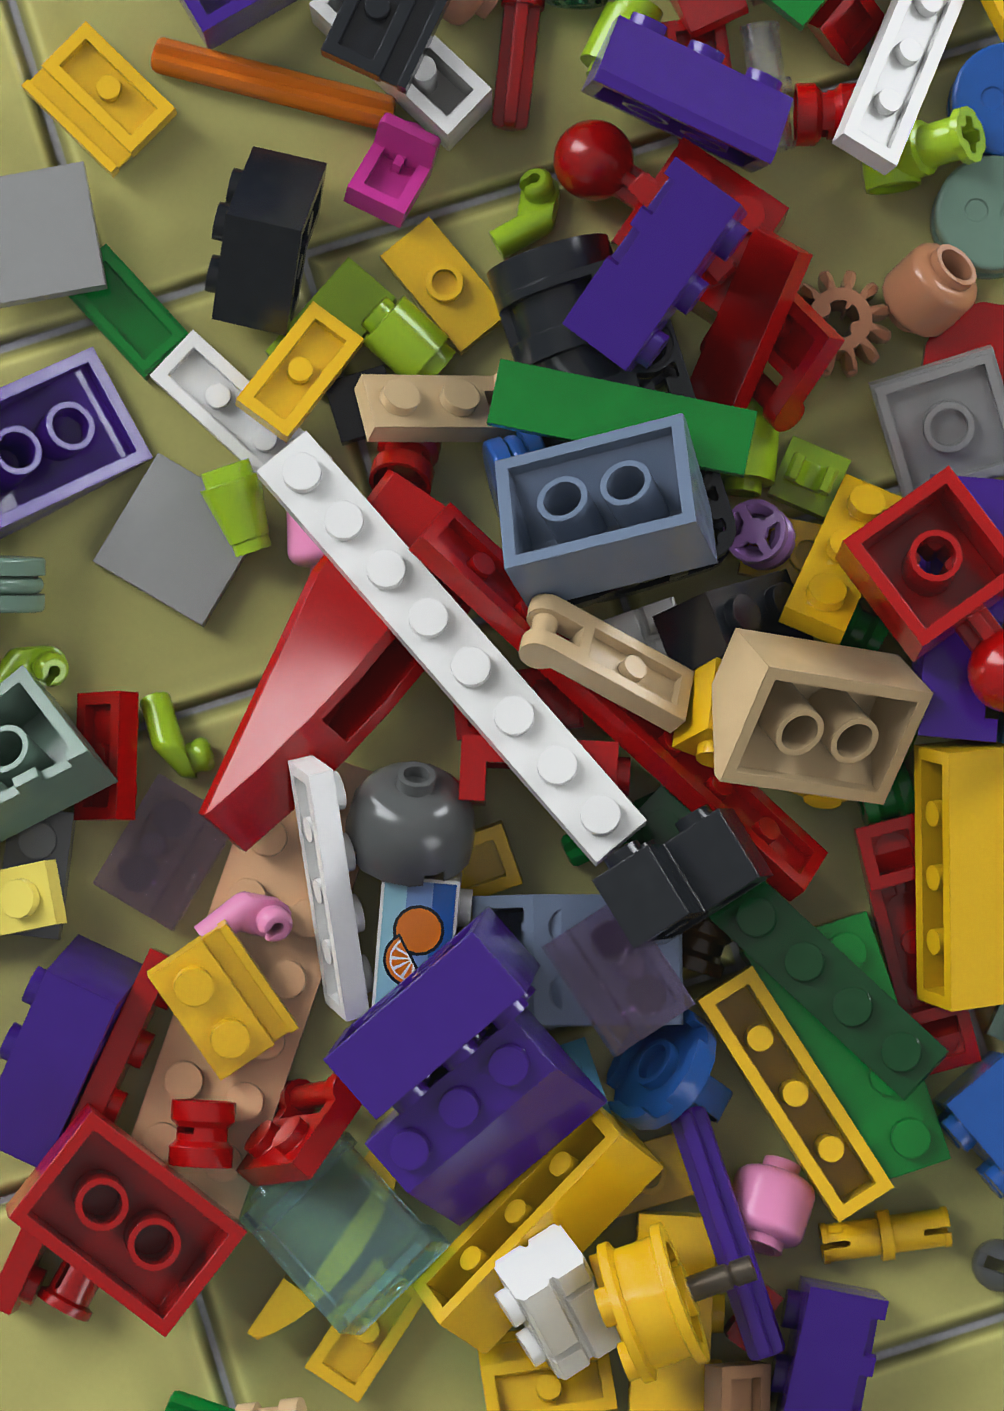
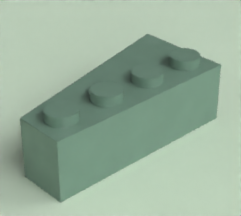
[0,665,118,842]

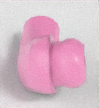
[194,891,293,942]

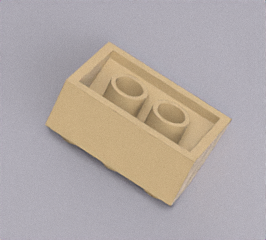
[712,628,934,805]

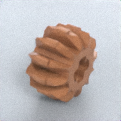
[797,270,891,378]

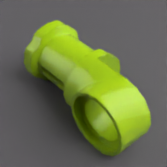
[861,106,986,195]

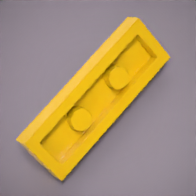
[779,474,903,645]

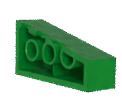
[739,911,951,1179]

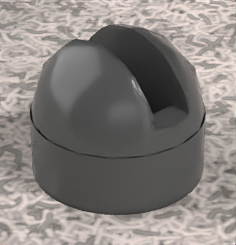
[972,1239,1004,1292]

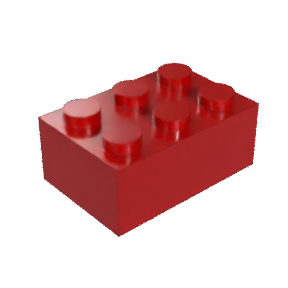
[5,1103,247,1337]

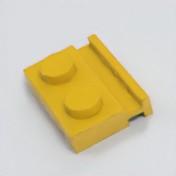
[21,21,177,178]
[147,919,299,1081]
[478,1329,618,1411]

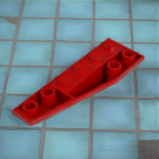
[198,470,472,852]

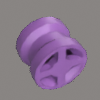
[723,499,796,570]

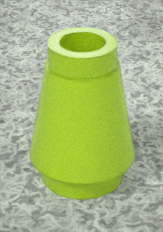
[200,458,272,557]

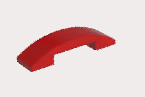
[853,812,982,1075]

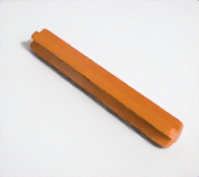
[151,37,396,129]

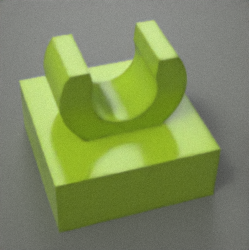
[767,435,851,521]

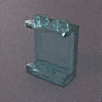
[239,1131,451,1335]

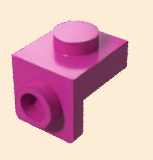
[343,113,441,228]

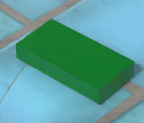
[68,244,189,381]

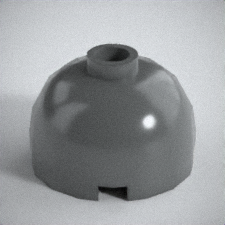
[345,761,476,887]

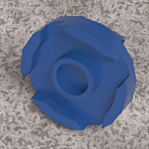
[606,1006,733,1130]

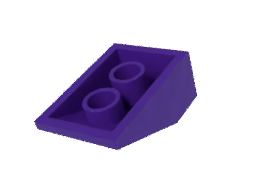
[0,347,153,539]

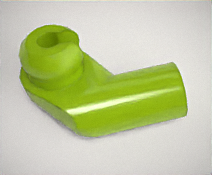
[0,645,69,687]

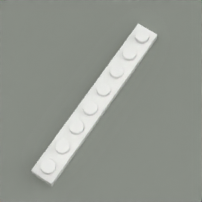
[256,431,647,867]

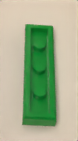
[487,359,758,478]

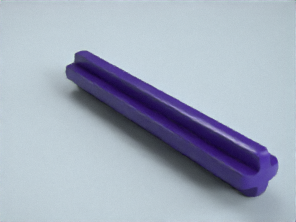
[671,1106,785,1361]

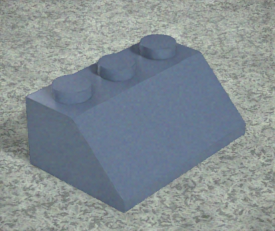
[495,413,718,607]

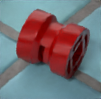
[793,83,856,146]
[369,442,442,495]
[168,1099,236,1169]

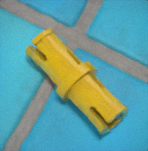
[818,1206,953,1265]

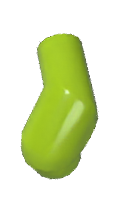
[489,168,561,259]
[140,692,216,779]

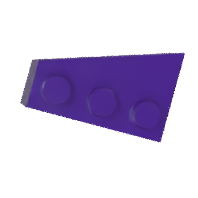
[562,156,749,372]
[0,934,143,1167]

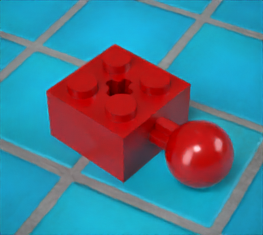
[553,119,789,325]
[835,466,1004,713]

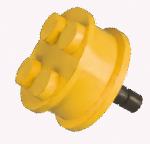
[589,1222,758,1384]

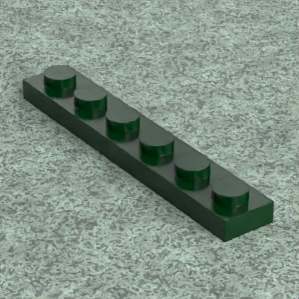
[627,785,949,1101]

